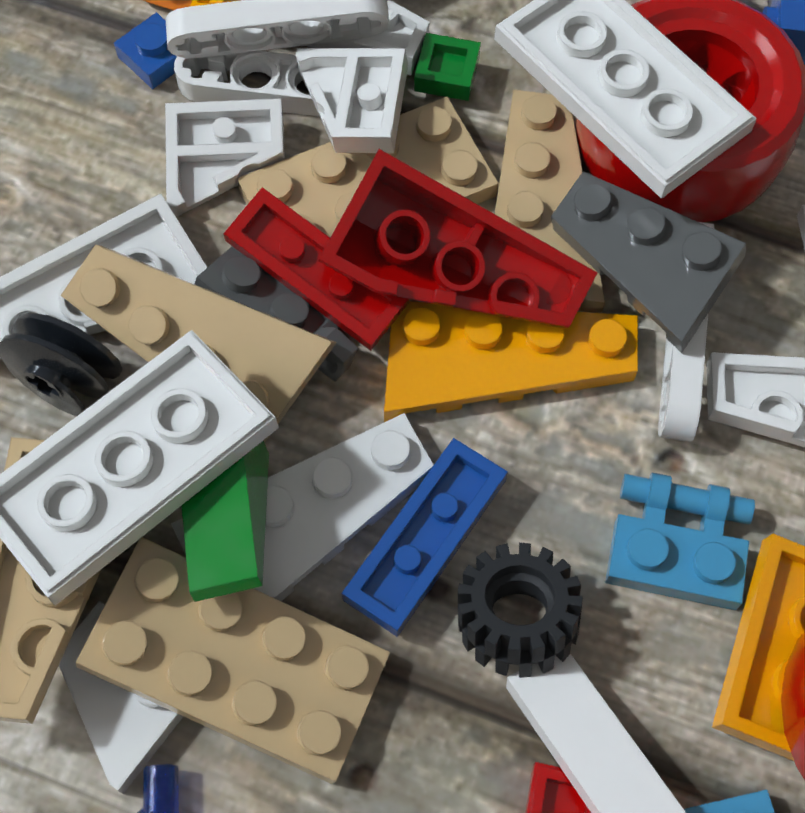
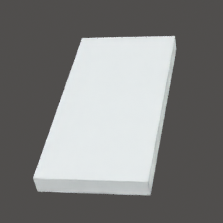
[494,0,757,198]
[0,330,279,606]

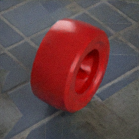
[576,0,805,223]

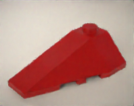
[318,149,598,328]

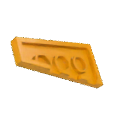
[384,301,638,422]

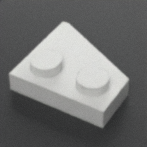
[295,48,408,153]
[165,98,285,216]
[59,601,184,794]

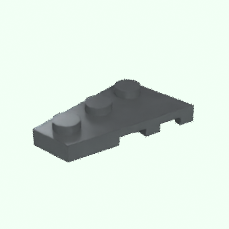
[551,172,746,353]

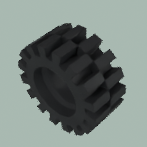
[457,542,583,678]

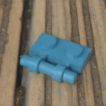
[605,472,755,611]

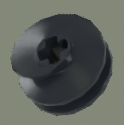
[0,312,123,416]

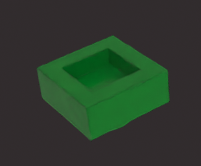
[414,33,481,101]

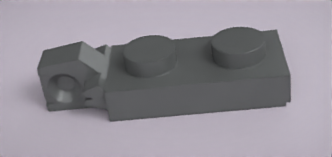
[195,246,358,382]

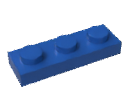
[341,438,508,637]

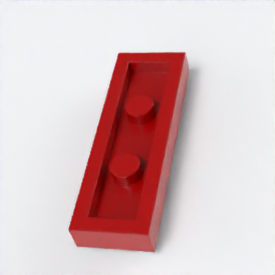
[223,187,409,351]

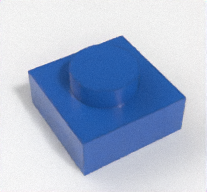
[114,12,177,90]

